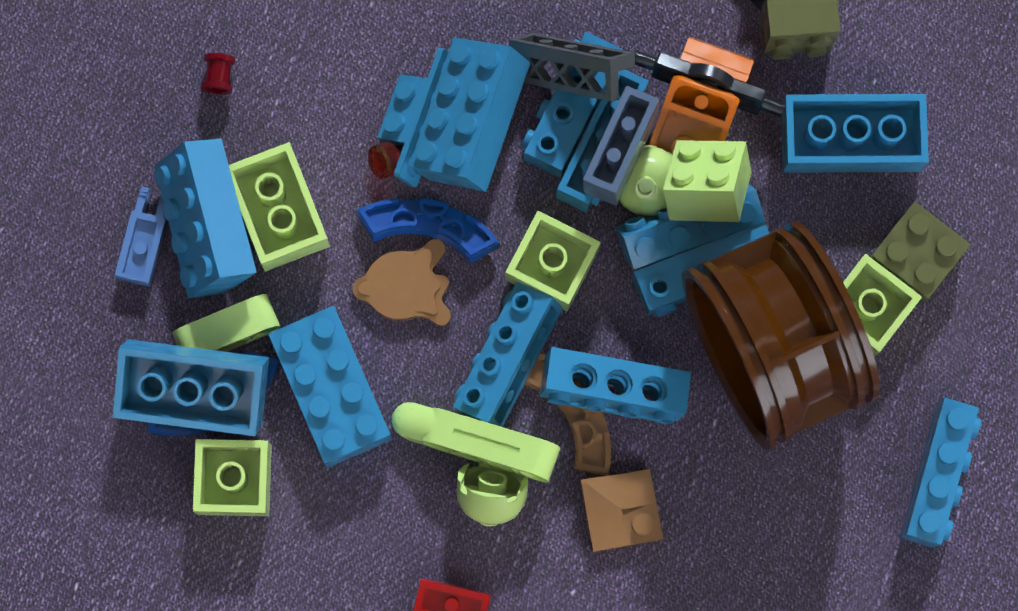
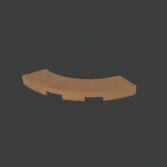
[524,353,611,477]

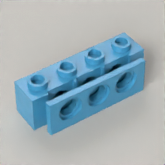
[539,347,691,424]

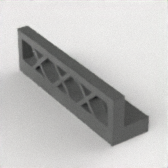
[509,33,635,102]

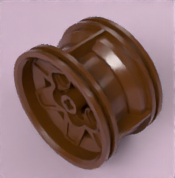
[682,221,880,450]

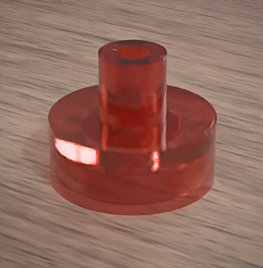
[368,142,402,179]

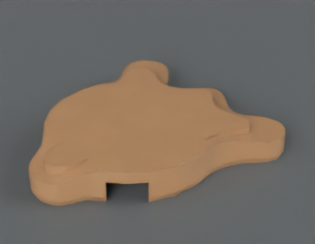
[352,239,451,327]

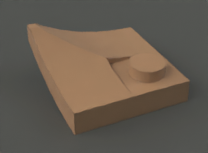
[580,469,663,553]

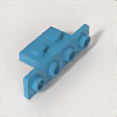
[377,48,449,187]

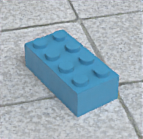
[409,37,531,192]
[781,94,929,173]
[154,138,257,299]
[268,305,392,468]
[112,339,269,436]

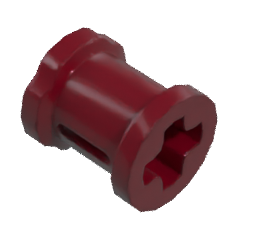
[201,53,235,95]

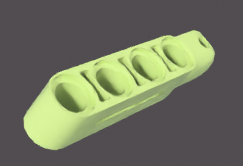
[391,402,560,483]

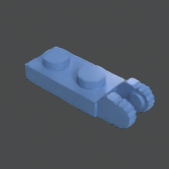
[114,187,167,288]

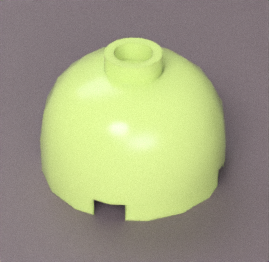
[619,145,673,217]
[457,463,528,526]

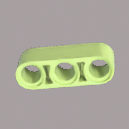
[172,294,280,352]

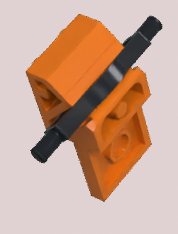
[635,36,786,154]

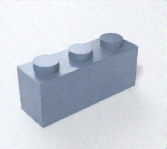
[583,86,659,206]

